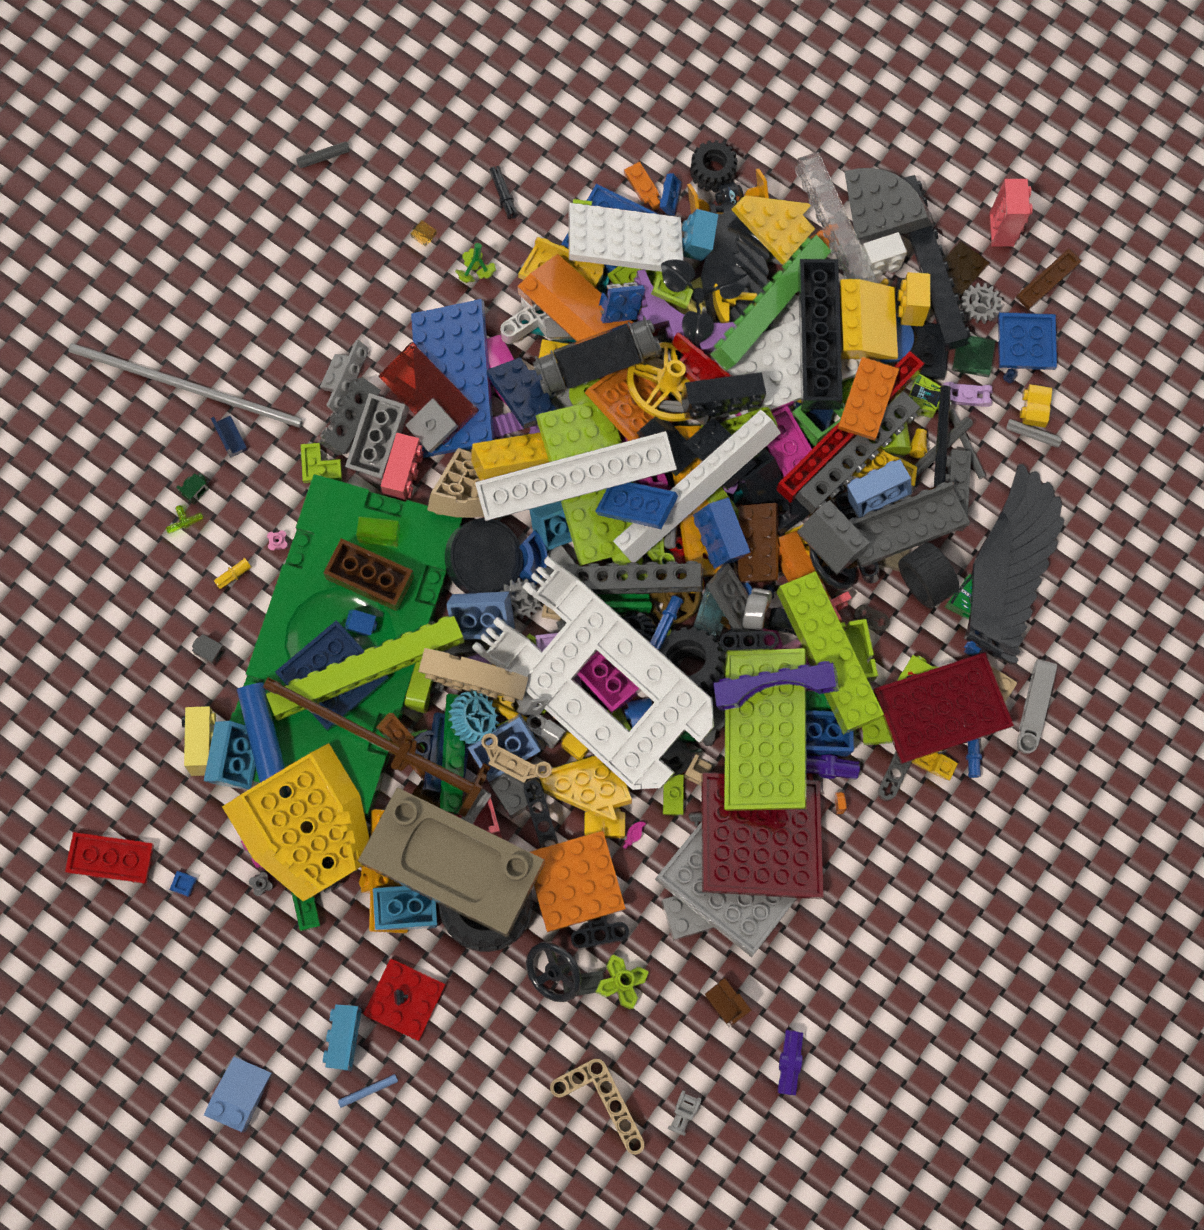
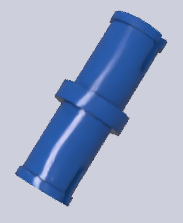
[966,738,982,778]

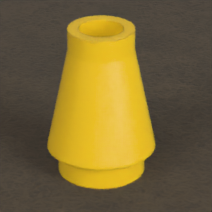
[909,429,927,458]

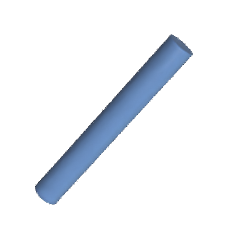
[338,1074,398,1108]

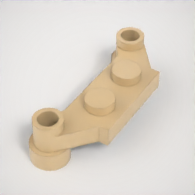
[481,733,552,783]

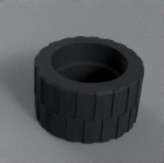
[898,542,960,608]

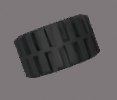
[690,140,738,192]

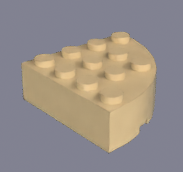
[427,448,484,518]
[418,648,528,703]

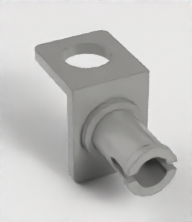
[515,691,549,717]

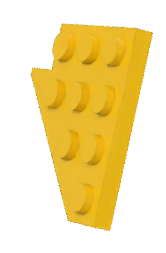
[731,196,815,264]
[539,756,632,824]

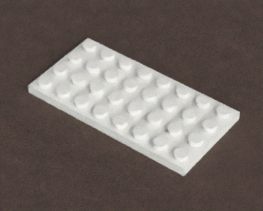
[711,319,881,415]

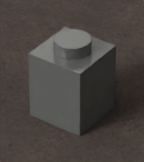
[192,634,225,666]

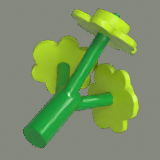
[455,243,496,283]

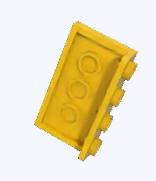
[518,237,605,288]

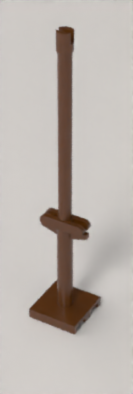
[262,677,490,817]

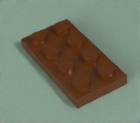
[738,503,778,583]

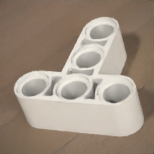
[501,297,550,344]

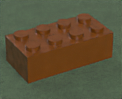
[323,539,414,611]

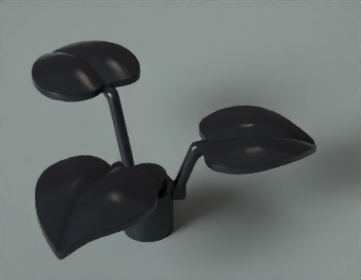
[661,259,749,346]

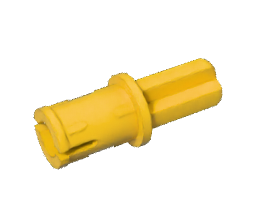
[214,558,252,589]

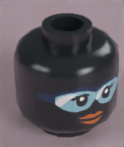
[715,182,744,205]

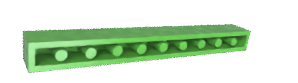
[710,235,832,371]

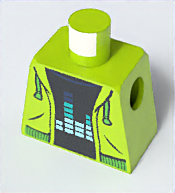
[909,374,951,418]

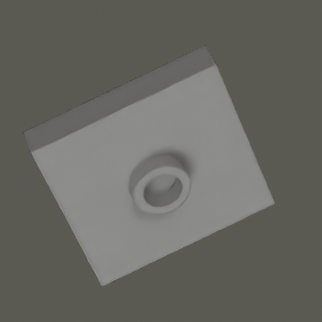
[406,398,458,453]

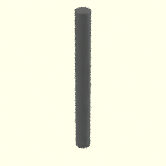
[949,409,986,479]

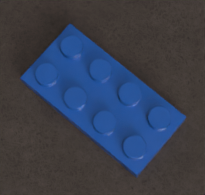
[595,482,678,529]

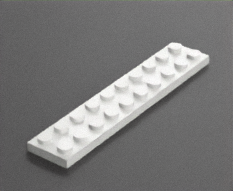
[475,431,676,521]

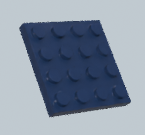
[275,620,389,731]

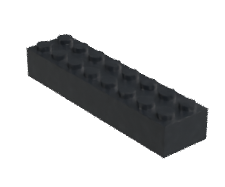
[798,259,843,410]

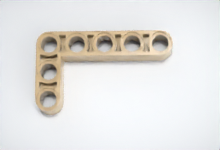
[550,1059,644,1155]

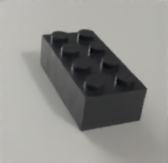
[681,372,766,420]

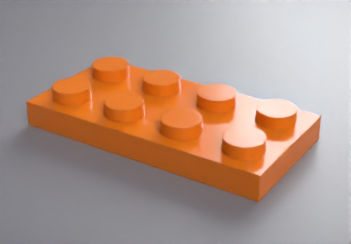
[838,357,899,441]

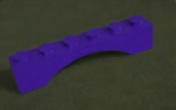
[714,661,839,711]

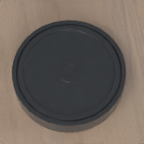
[445,518,523,594]

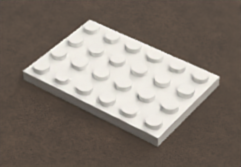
[568,203,683,272]

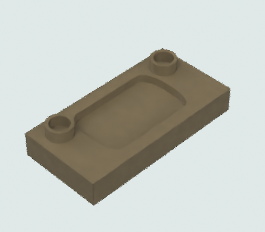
[358,787,545,938]

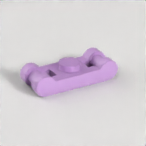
[943,382,992,407]

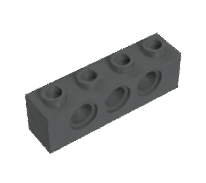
[319,377,381,455]

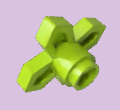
[595,955,648,1009]

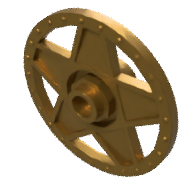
[648,573,701,624]

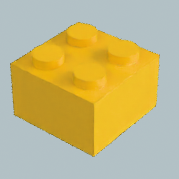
[897,272,930,326]

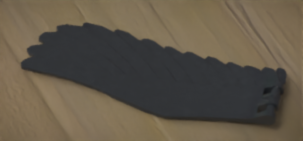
[701,202,773,333]
[964,464,1064,664]

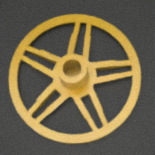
[627,342,690,421]

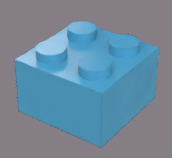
[682,209,718,261]

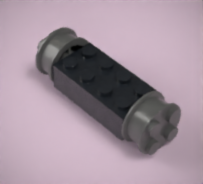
[533,316,662,397]

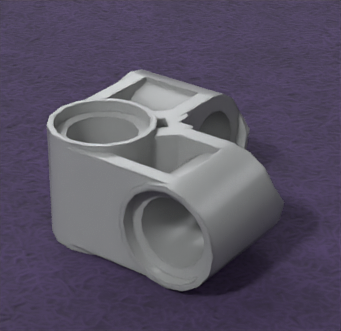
[527,714,565,749]

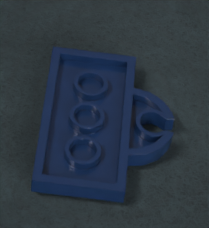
[486,357,557,429]
[413,712,469,795]

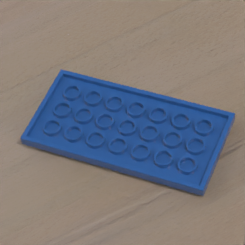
[411,299,495,458]

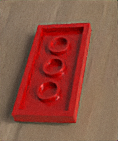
[65,832,154,884]

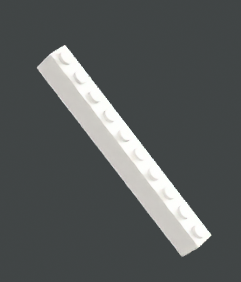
[613,410,781,563]

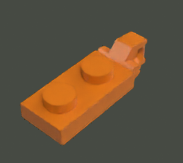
[624,162,660,211]

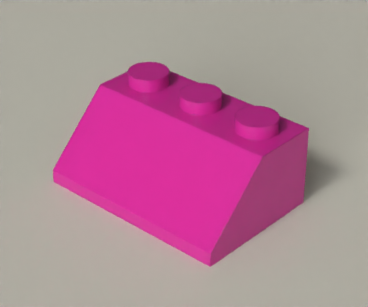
[577,651,641,713]

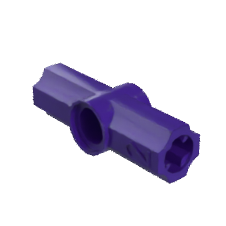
[806,754,860,780]
[778,1030,803,1096]

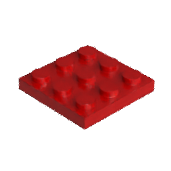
[363,958,446,1041]

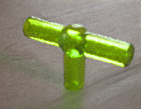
[166,505,204,534]

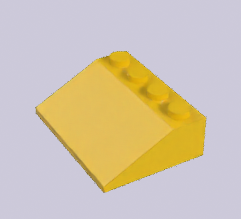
[839,279,898,359]

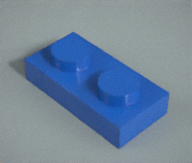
[660,173,682,216]

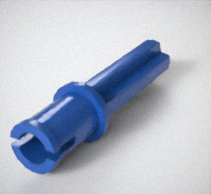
[650,596,683,650]

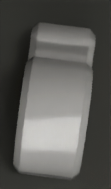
[743,588,772,631]

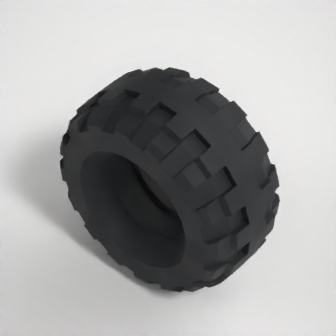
[439,891,533,952]

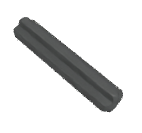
[296,141,350,168]

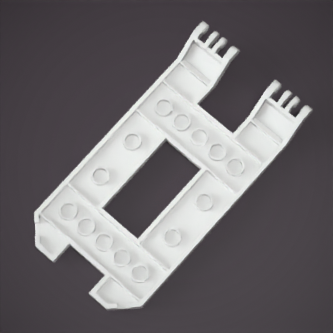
[472,556,714,790]

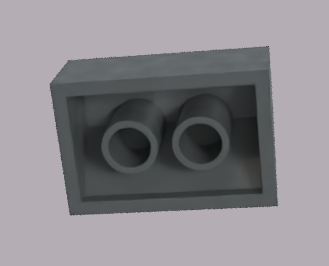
[797,500,870,574]

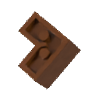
[705,978,752,1027]

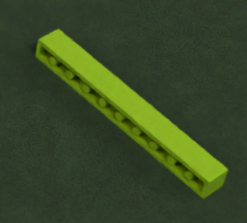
[266,616,464,721]

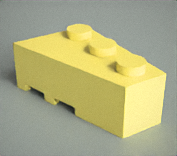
[184,706,216,776]

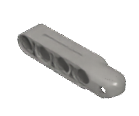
[1017,659,1057,754]

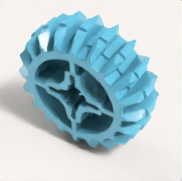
[449,691,499,744]

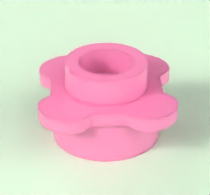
[267,530,287,551]

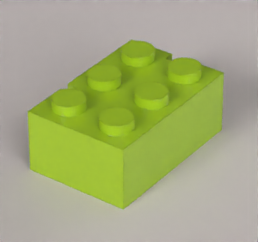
[841,619,878,682]

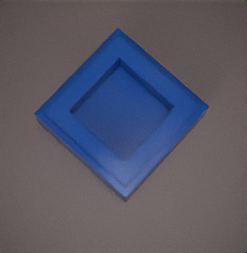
[169,871,197,897]

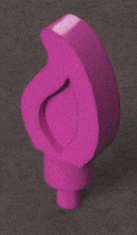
[623,822,646,849]

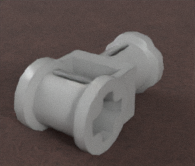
[668,1090,702,1136]

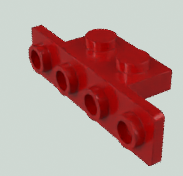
[671,332,732,382]

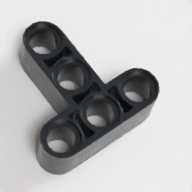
[571,916,629,950]

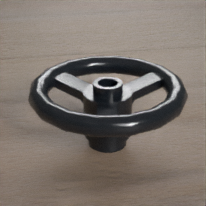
[809,546,856,590]
[526,942,582,1002]

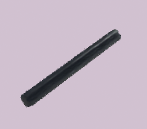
[934,385,951,487]

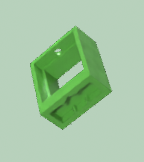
[792,402,846,446]

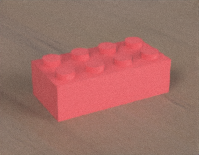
[989,179,1033,247]

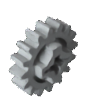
[960,283,1002,324]
[500,578,541,619]

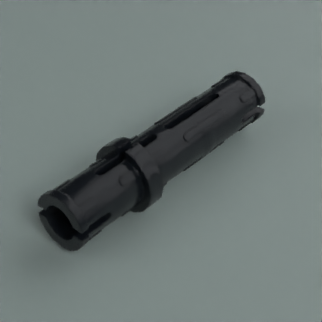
[489,166,518,219]

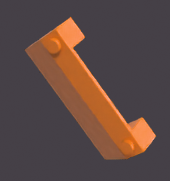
[517,254,634,341]

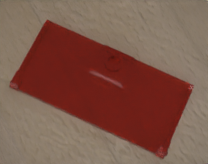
[378,342,479,445]

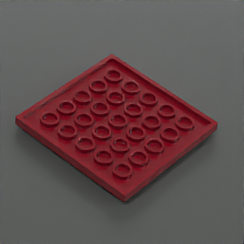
[701,773,823,899]

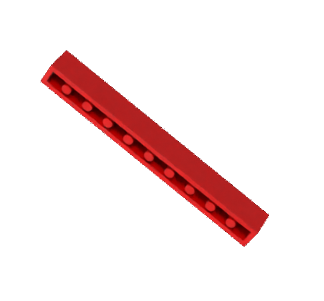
[777,351,924,503]

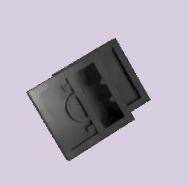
[684,418,757,491]

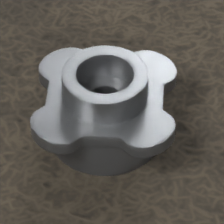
[249,872,273,896]

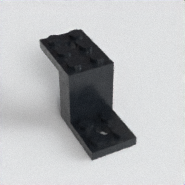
[738,448,810,536]

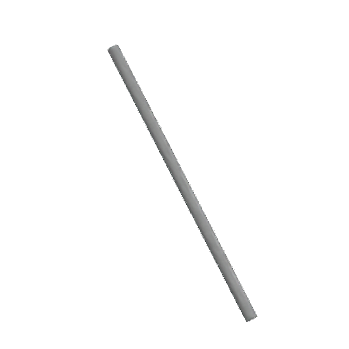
[69,343,303,428]

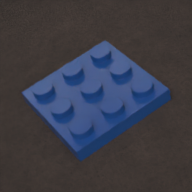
[998,312,1057,370]

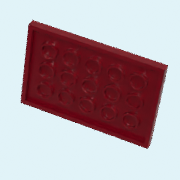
[873,652,1014,764]

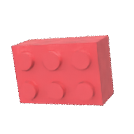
[381,433,424,502]

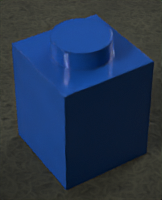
[344,610,377,636]

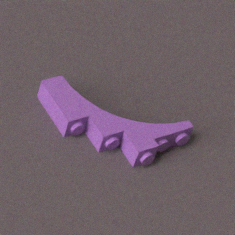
[634,269,735,355]

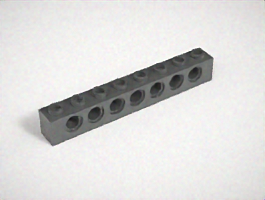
[795,391,920,514]
[543,561,703,595]

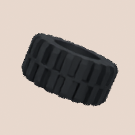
[659,627,726,698]

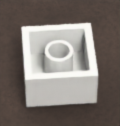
[858,232,907,279]

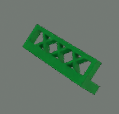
[597,594,652,615]

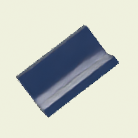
[211,415,248,458]

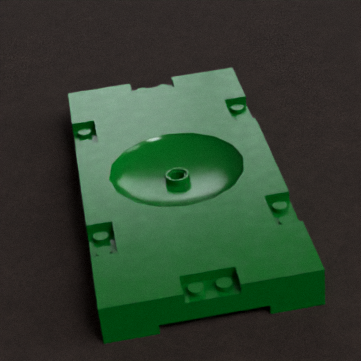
[230,474,464,819]

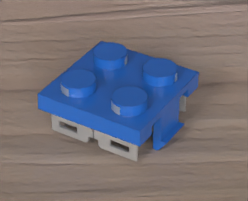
[599,282,645,323]

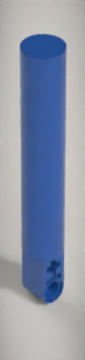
[236,682,291,798]

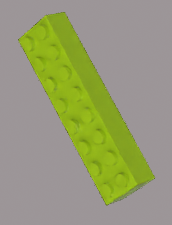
[776,571,884,735]

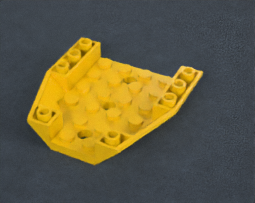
[222,743,369,901]

